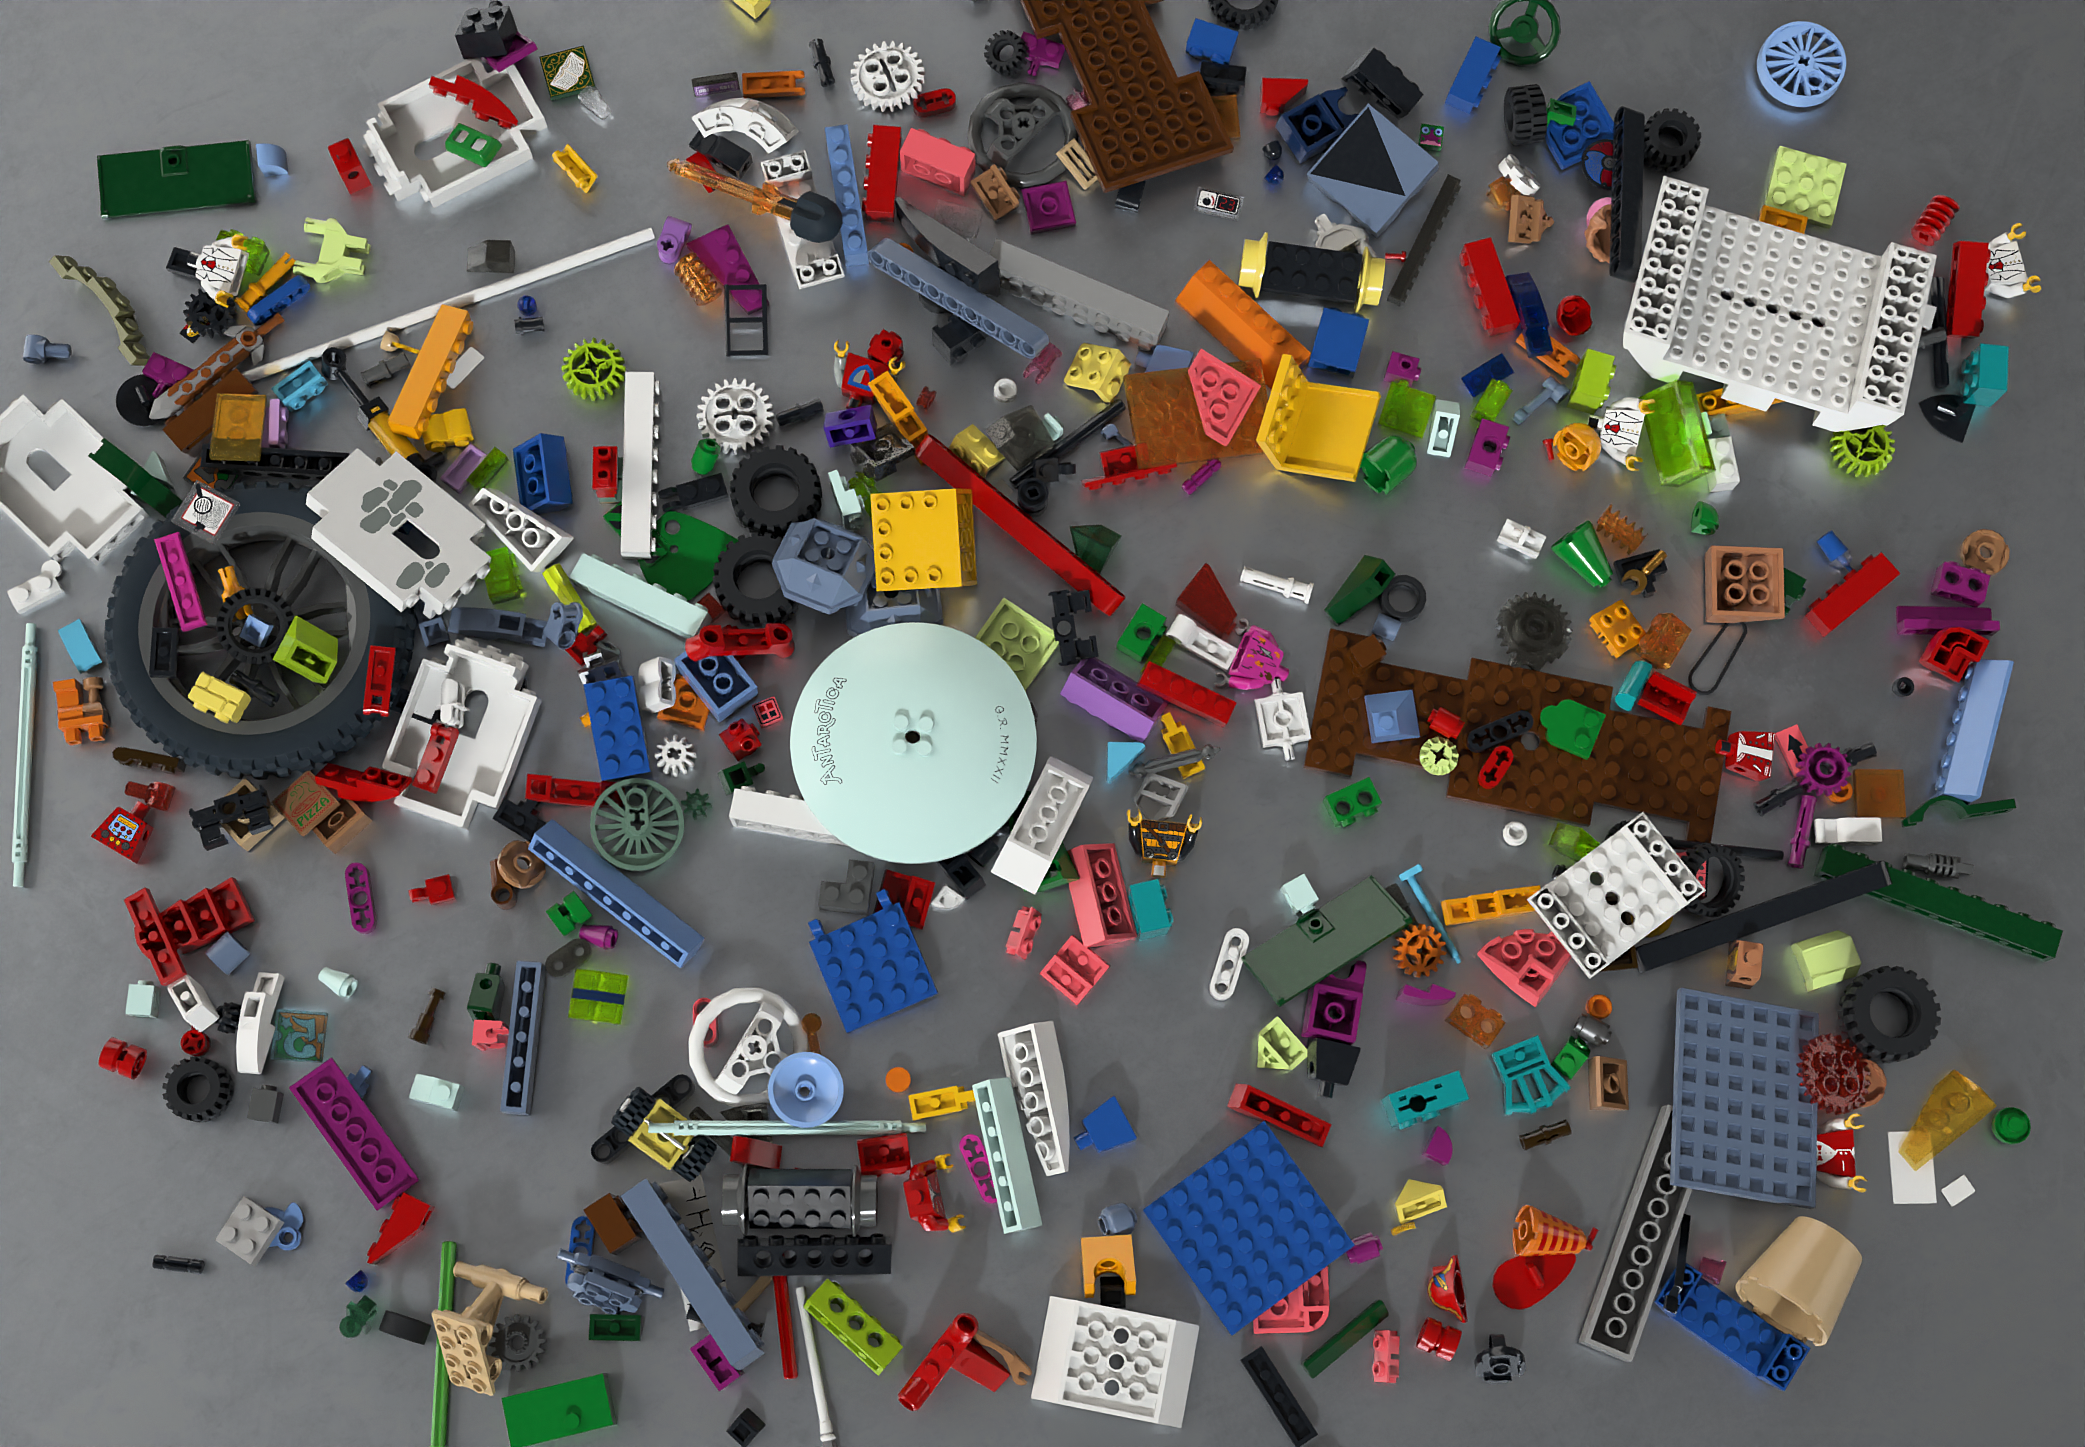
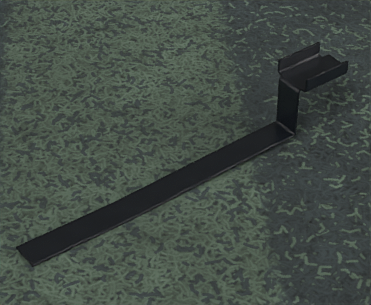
[1663,1214,1691,1315]

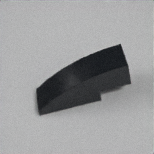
[936,854,986,900]

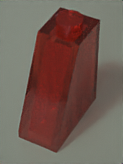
[1175,563,1237,639]

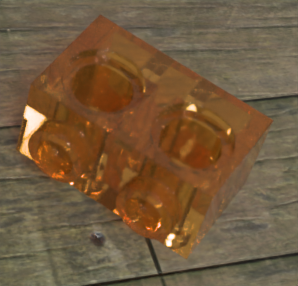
[1444,994,1506,1049]

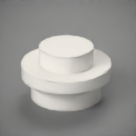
[1503,822,1528,846]

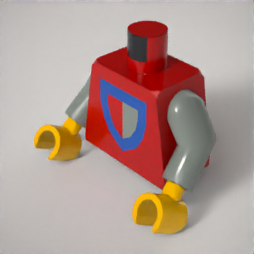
[834,339,906,409]

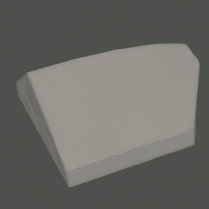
[1133,772,1189,821]

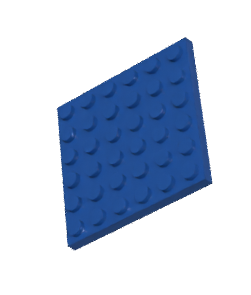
[1143,1121,1355,1336]

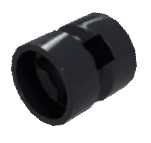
[1017,478,1049,517]

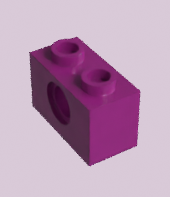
[1464,418,1511,477]

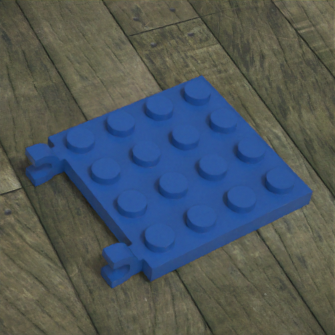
[808,889,939,1033]

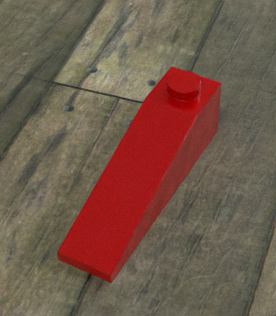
[1227,1084,1332,1147]

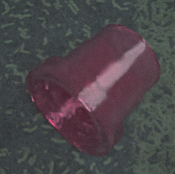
[1698,1256,1726,1285]

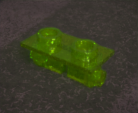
[848,471,882,517]

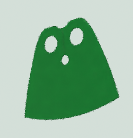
[637,511,738,602]

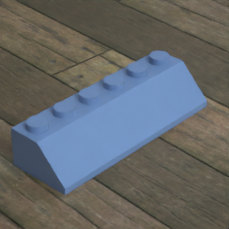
[1935,659,2014,805]

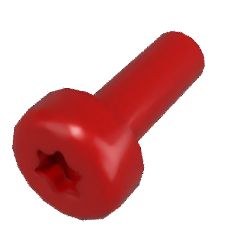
[1385,251,1406,262]
[1542,438,1554,460]
[1584,1227,1599,1251]

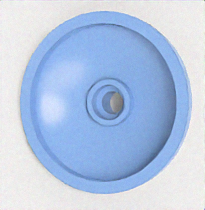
[768,1052,844,1128]

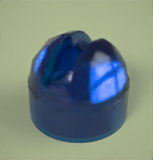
[1264,164,1284,185]
[517,295,537,316]
[345,1270,368,1292]

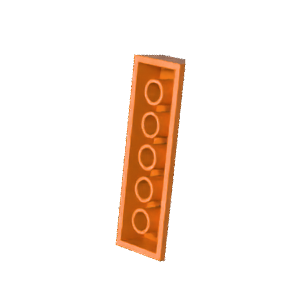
[1175,260,1311,390]

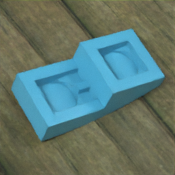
[58,619,102,674]

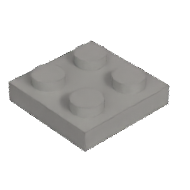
[215,1196,285,1267]

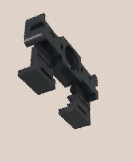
[1048,590,1099,666]
[189,785,274,851]

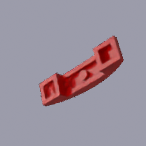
[525,774,625,808]

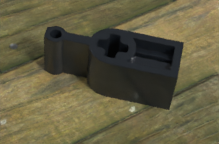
[689,130,753,180]

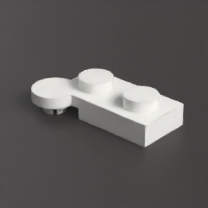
[7,560,64,614]

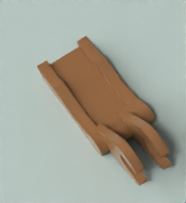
[973,1329,1032,1386]

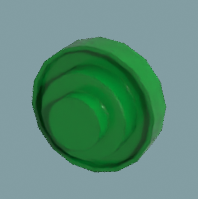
[1991,1107,2031,1144]

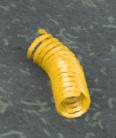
[1391,1221,1416,1236]

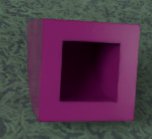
[1422,1126,1453,1166]

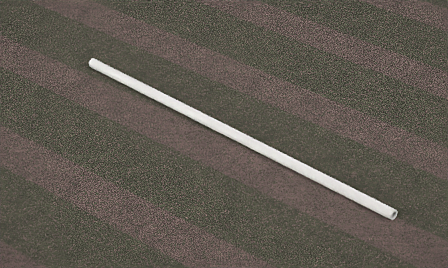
[213,228,655,386]

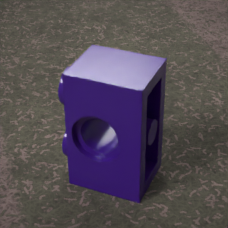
[823,405,877,448]

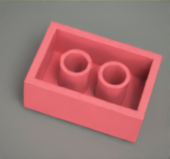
[900,128,975,197]

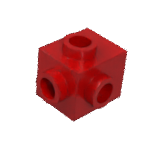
[867,329,904,365]
[719,718,762,762]

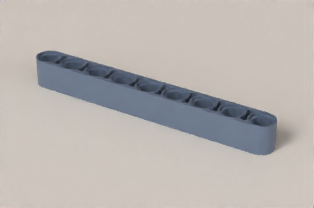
[867,238,1049,359]

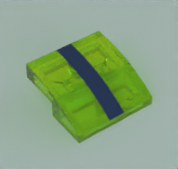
[568,969,628,1025]

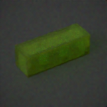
[466,447,509,492]
[1140,634,1176,675]

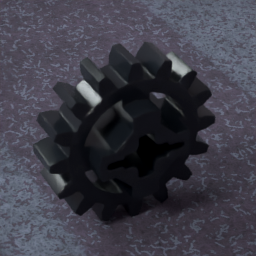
[183,289,237,338]

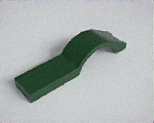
[88,438,187,519]
[1901,795,2016,827]

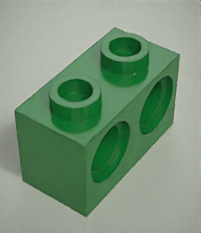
[1323,777,1382,828]

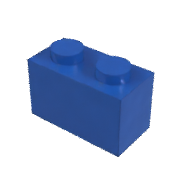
[1185,18,1239,65]

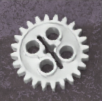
[850,41,925,112]
[697,378,774,455]

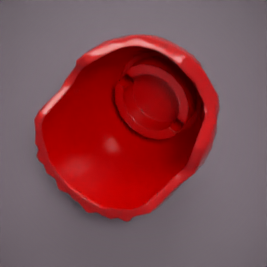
[1556,295,1593,336]

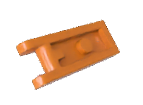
[742,70,805,98]
[1515,322,1580,378]

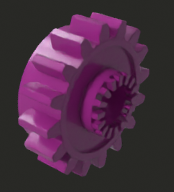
[1796,743,1851,797]

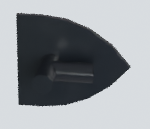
[1918,394,1976,443]

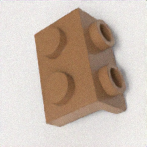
[970,164,1020,222]

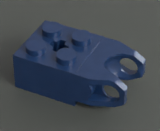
[1275,87,1359,164]

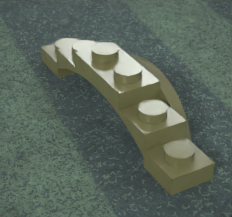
[49,255,150,366]

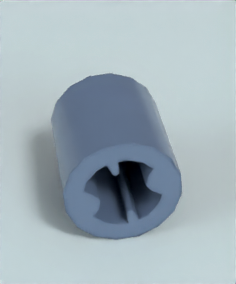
[1371,613,1402,641]

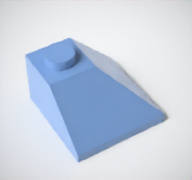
[1364,690,1420,743]

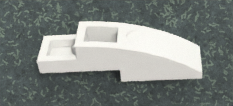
[236,972,285,1074]

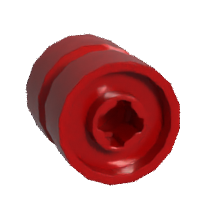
[98,1037,147,1080]
[1416,1316,1462,1362]

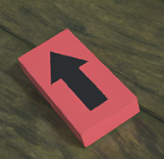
[1775,724,1808,778]

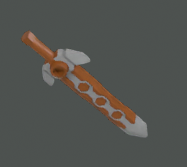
[149,312,285,419]

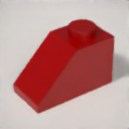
[1260,78,1308,116]

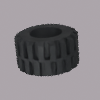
[1504,84,1547,146]
[1644,108,1701,173]
[162,1056,234,1122]

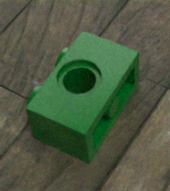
[1116,603,1168,663]

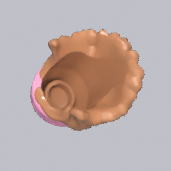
[1584,197,1611,263]

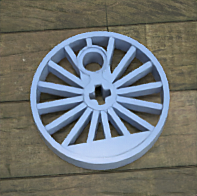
[1757,21,1846,107]

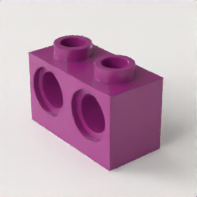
[1930,561,1991,607]
[690,1334,745,1391]

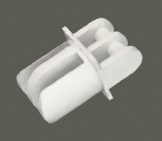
[435,679,470,729]

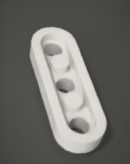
[1209,928,1249,1001]

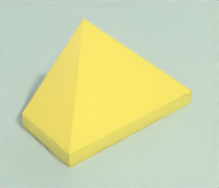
[1395,1179,1447,1224]

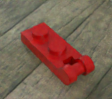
[363,645,396,717]
[412,722,459,794]

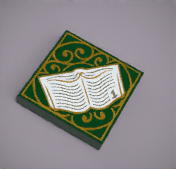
[539,45,596,101]

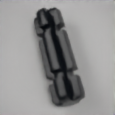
[152,1255,204,1274]

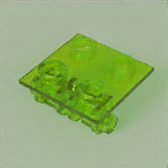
[1378,380,1436,439]

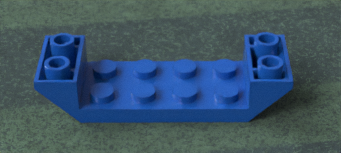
[1654,1263,1811,1391]

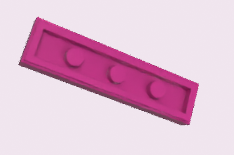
[154,532,208,632]

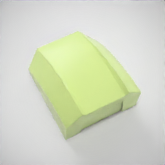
[1790,930,1862,992]

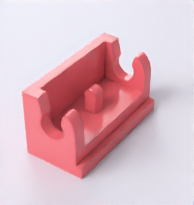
[472,1020,509,1051]

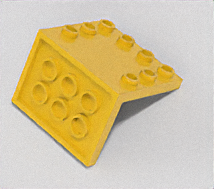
[1256,354,1381,482]
[870,489,978,591]

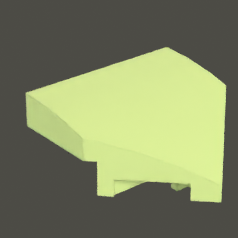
[1257,1016,1307,1070]

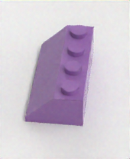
[1060,657,1169,743]

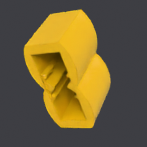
[422,408,474,452]

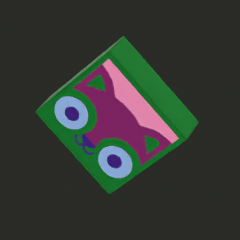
[1418,123,1444,151]

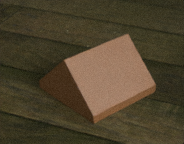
[312,798,372,854]
[1588,1056,1629,1110]

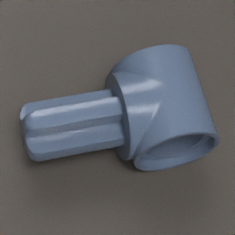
[23,335,72,364]

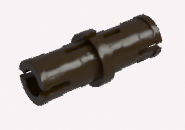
[1519,1119,1572,1151]

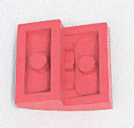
[1039,935,1110,1005]

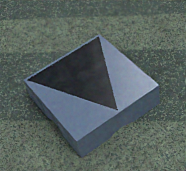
[1307,103,1439,239]

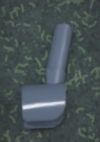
[1101,424,1133,446]

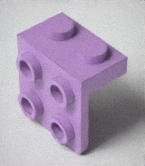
[261,399,289,449]

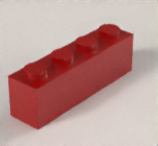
[862,125,902,222]
[1459,237,1520,337]
[1946,241,1991,339]
[1805,552,1901,637]
[1136,661,1237,727]

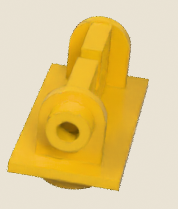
[552,144,598,193]

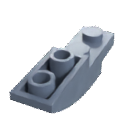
[448,607,548,647]

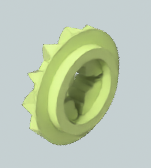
[1419,736,1459,775]

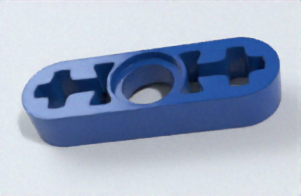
[247,275,310,326]
[565,1216,596,1285]

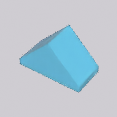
[1106,742,1146,784]

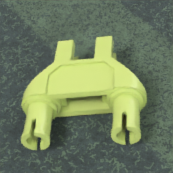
[293,217,371,283]

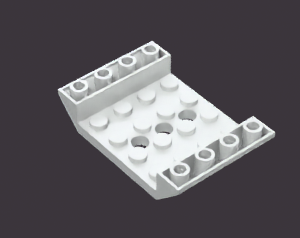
[1527,812,1706,979]
[1031,1296,1199,1428]

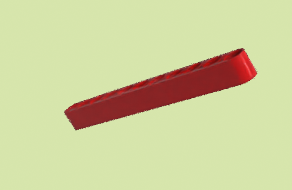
[913,434,1126,616]

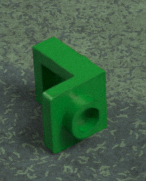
[1551,1036,1591,1079]

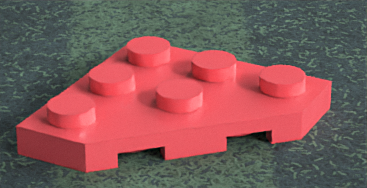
[1188,349,1261,447]

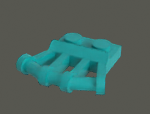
[1491,1035,1571,1115]

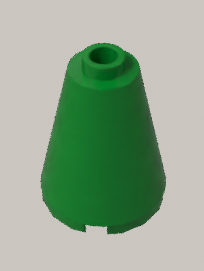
[1551,520,1613,588]

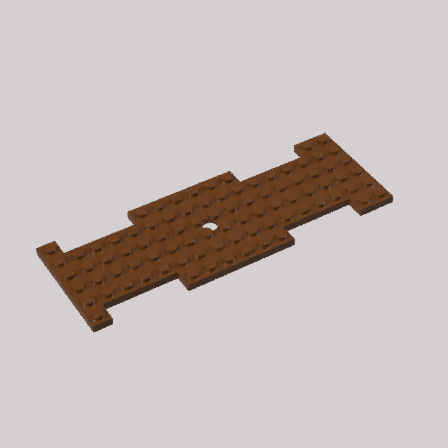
[1303,628,1731,843]

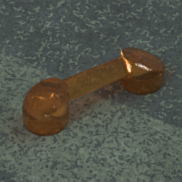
[801,1013,822,1055]

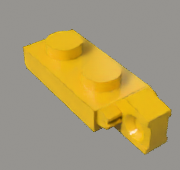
[1160,712,1205,780]
[908,1086,975,1121]

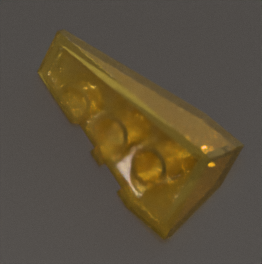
[1898,1070,1997,1171]

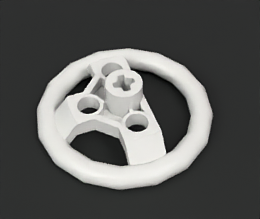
[689,987,808,1110]

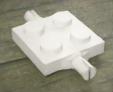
[1254,679,1311,761]

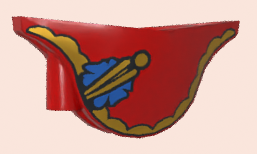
[1428,1255,1468,1323]

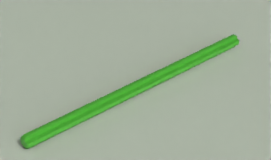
[431,1241,457,1447]

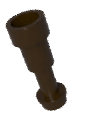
[408,987,446,1045]

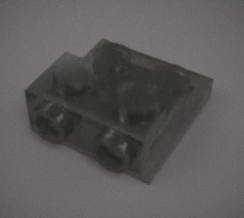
[850,423,916,482]

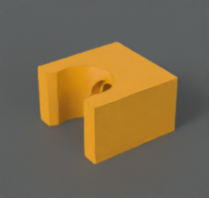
[1081,1234,1136,1298]

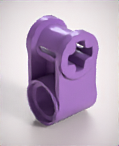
[657,216,692,264]

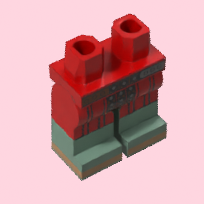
[592,446,623,504]

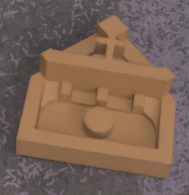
[1508,195,1554,244]

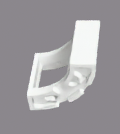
[691,98,799,154]

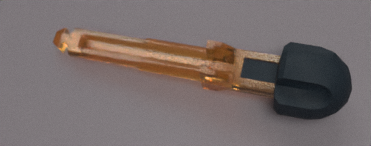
[667,158,843,243]

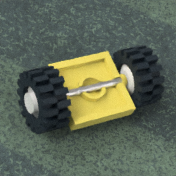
[611,1087,717,1182]

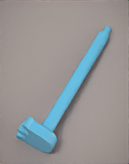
[1398,863,1462,964]

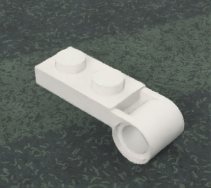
[1166,614,1238,672]

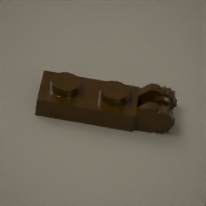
[112,747,187,774]

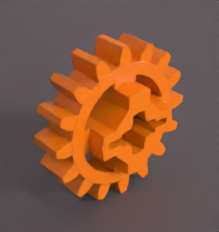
[1392,923,1447,978]

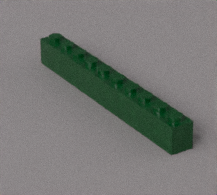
[1814,844,2063,961]

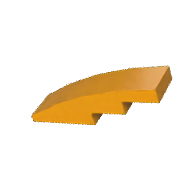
[868,371,928,467]
[1441,885,1541,926]

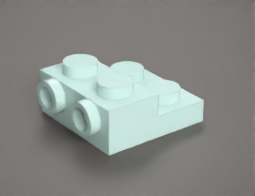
[828,470,866,531]

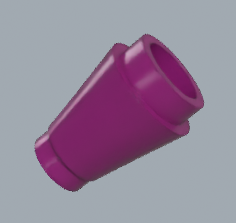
[579,924,618,950]

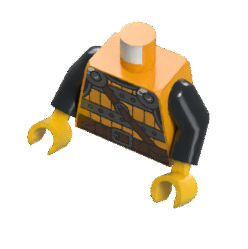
[1126,809,1203,878]

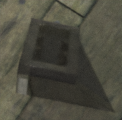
[720,1103,773,1143]

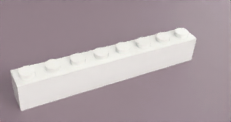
[621,372,660,560]

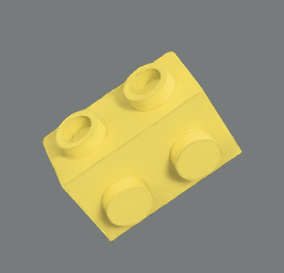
[949,424,1006,478]

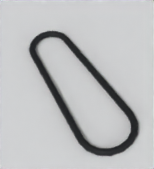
[1688,622,1747,695]

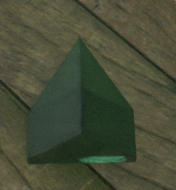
[1069,525,1122,574]

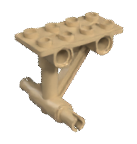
[431,1261,548,1396]

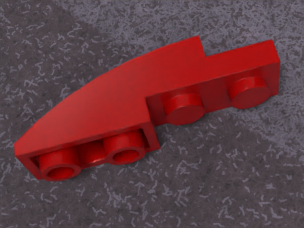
[429,75,518,130]
[315,763,413,802]

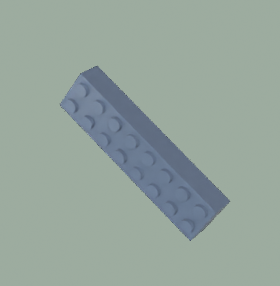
[621,1178,765,1371]

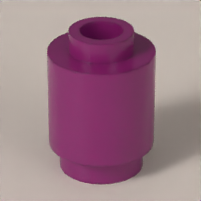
[1346,1232,1383,1264]

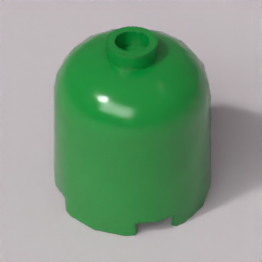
[1359,435,1417,494]

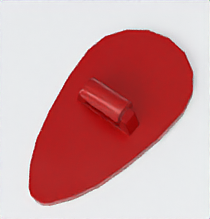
[1492,1254,1576,1310]

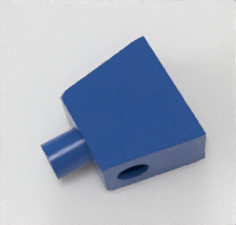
[1073,1096,1137,1153]

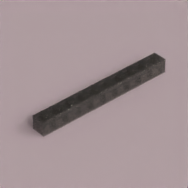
[1387,174,1461,307]

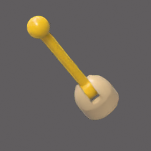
[380,331,420,354]

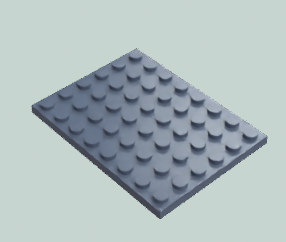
[1670,988,1819,1209]

